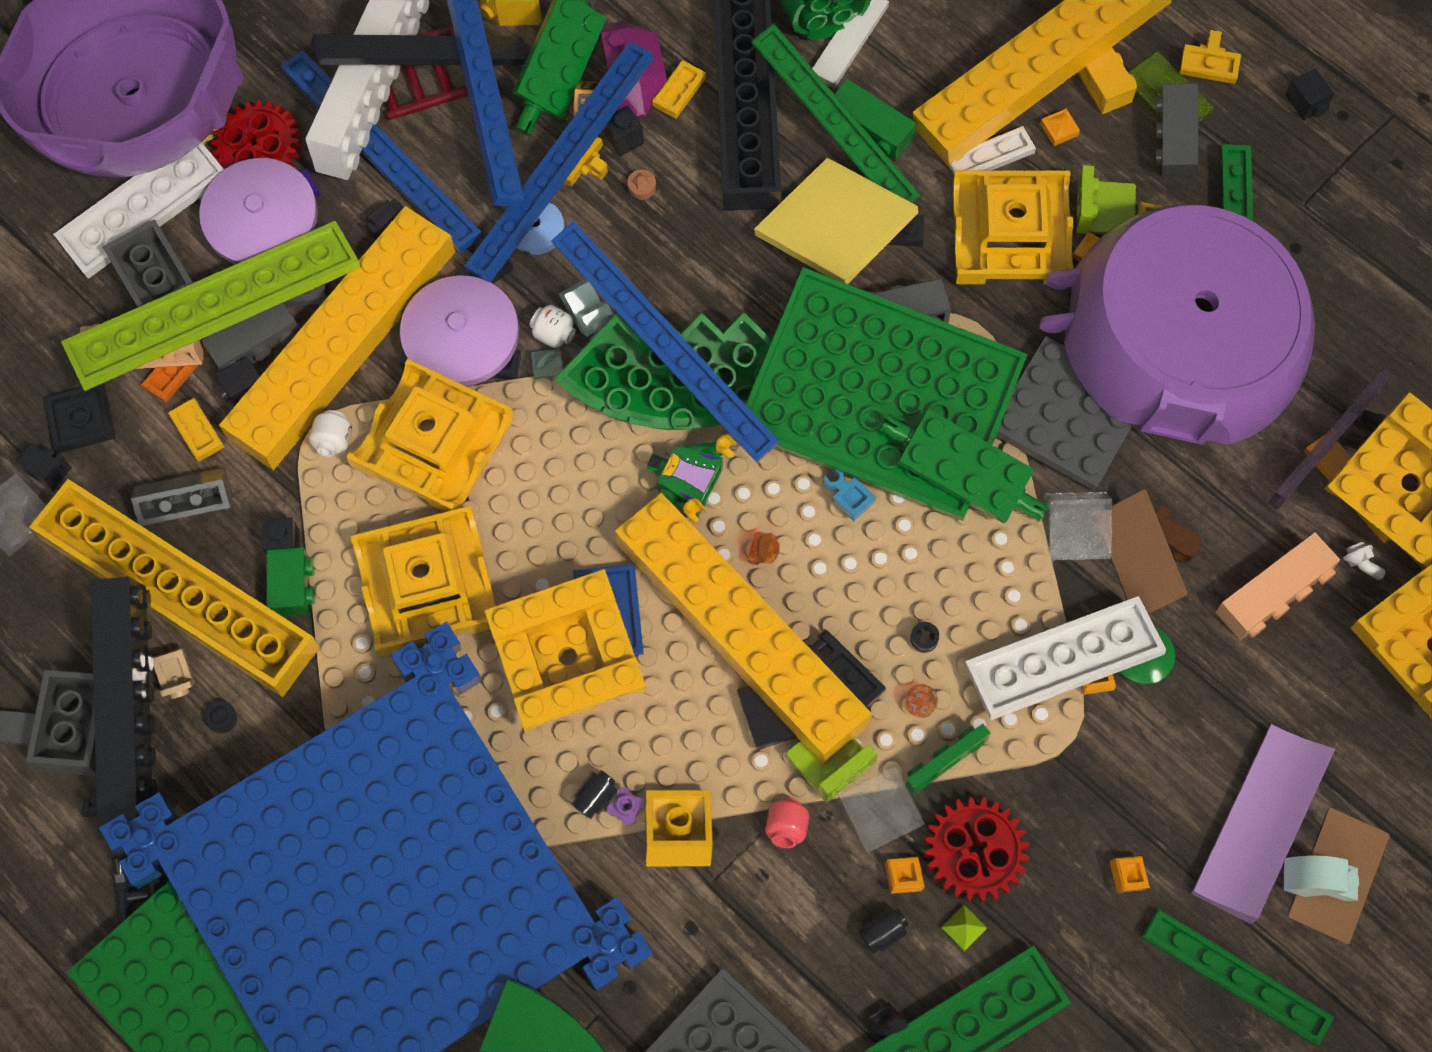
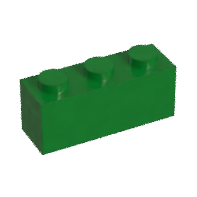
[834,79,917,162]

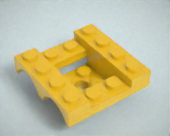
[952,170,1074,285]
[346,359,515,512]
[1324,392,1432,568]
[350,506,496,658]
[1351,564,1432,719]
[484,569,647,733]

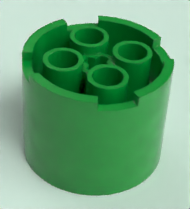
[780,0,871,40]

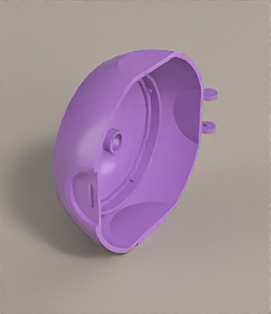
[0,0,244,178]
[1040,204,1315,445]

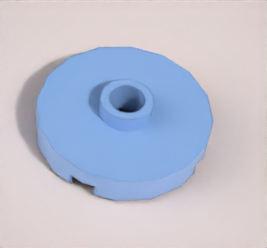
[516,203,565,255]

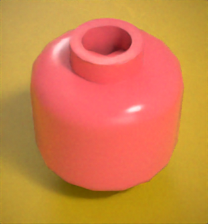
[765,798,810,848]

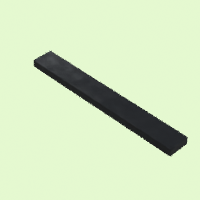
[311,34,529,65]

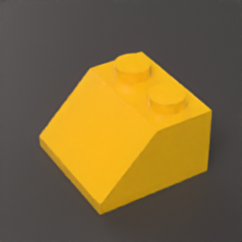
[478,0,542,26]
[646,790,713,867]

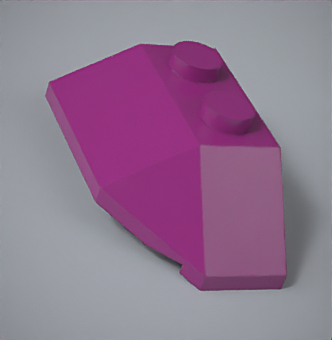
[600,21,667,119]

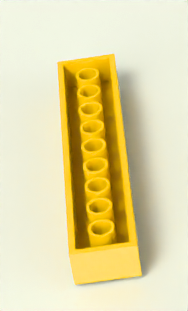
[912,0,1172,167]
[219,206,456,471]
[29,479,320,698]
[614,493,872,765]

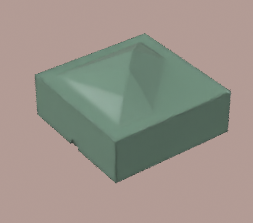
[531,348,563,379]

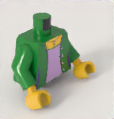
[646,435,737,523]

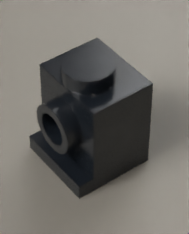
[16,443,72,491]

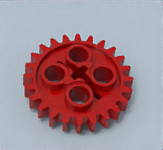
[210,100,303,169]
[923,797,1030,904]

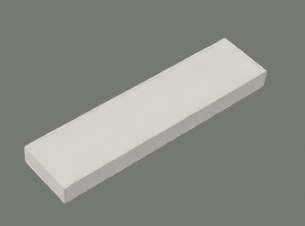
[812,0,889,89]

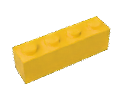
[1077,47,1137,115]

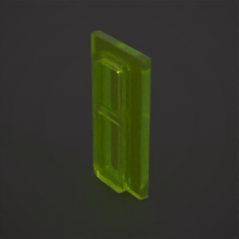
[1128,52,1215,123]

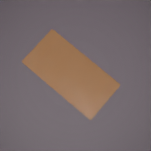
[1095,489,1188,614]
[1288,808,1390,944]

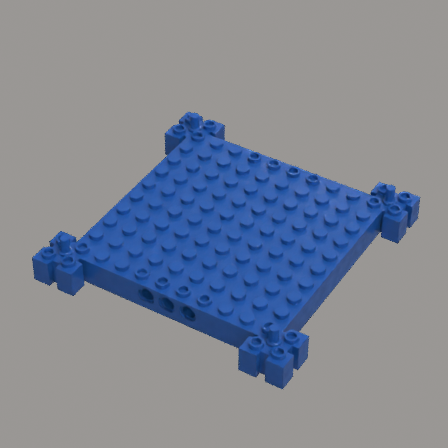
[99,621,653,1052]

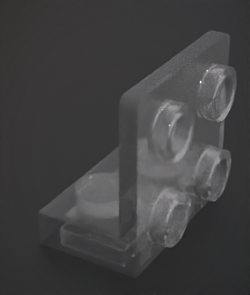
[1045,492,1112,560]

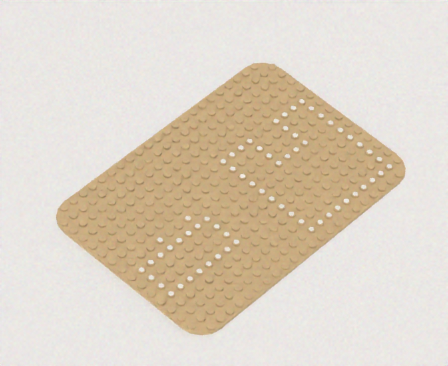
[298,313,1084,847]

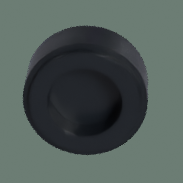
[204,700,238,734]

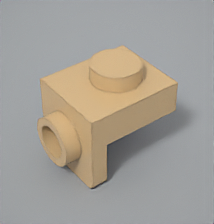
[153,648,195,699]

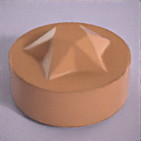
[627,170,656,200]

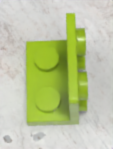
[1076,165,1136,235]
[786,739,877,803]

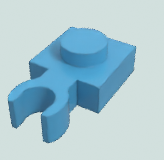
[823,470,876,522]

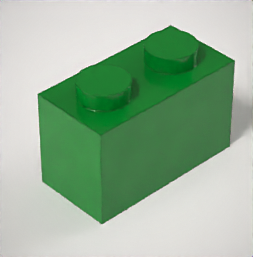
[267,547,315,617]

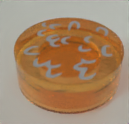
[905,684,938,718]

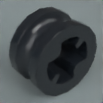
[910,622,940,653]

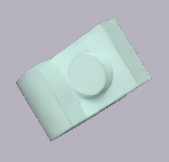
[559,280,613,337]
[1284,856,1359,901]

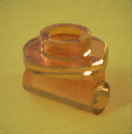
[747,532,780,565]

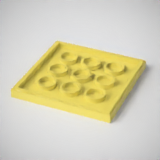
[754,158,918,284]

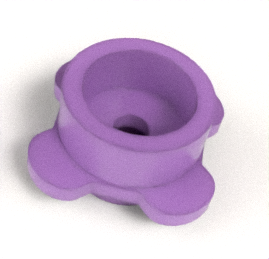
[607,787,645,826]

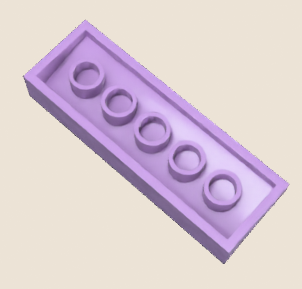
[1191,724,1335,924]

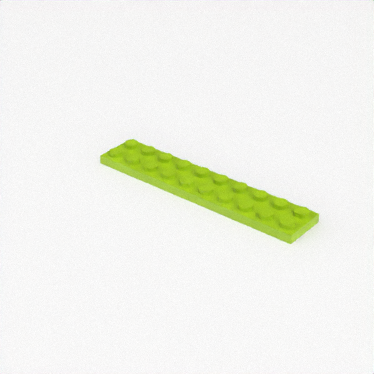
[61,221,361,391]

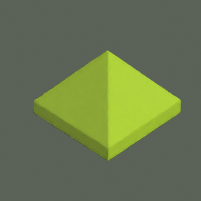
[941,905,987,952]

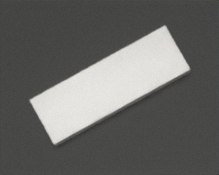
[949,126,1036,175]

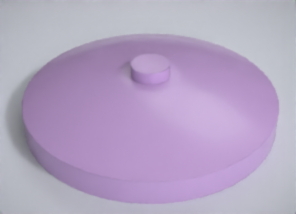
[199,158,318,264]
[400,275,519,386]

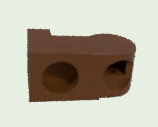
[1156,504,1202,563]

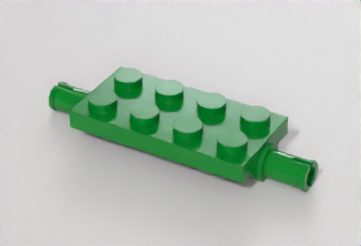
[512,0,607,136]
[879,409,1049,524]

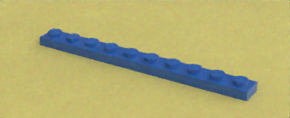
[447,0,525,207]
[464,42,654,282]
[281,50,482,254]
[551,221,779,463]

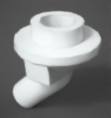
[1343,542,1385,580]

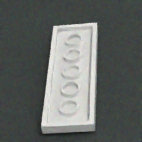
[54,142,224,279]
[965,596,1166,721]

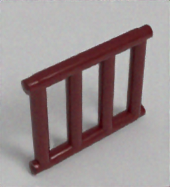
[386,24,469,120]

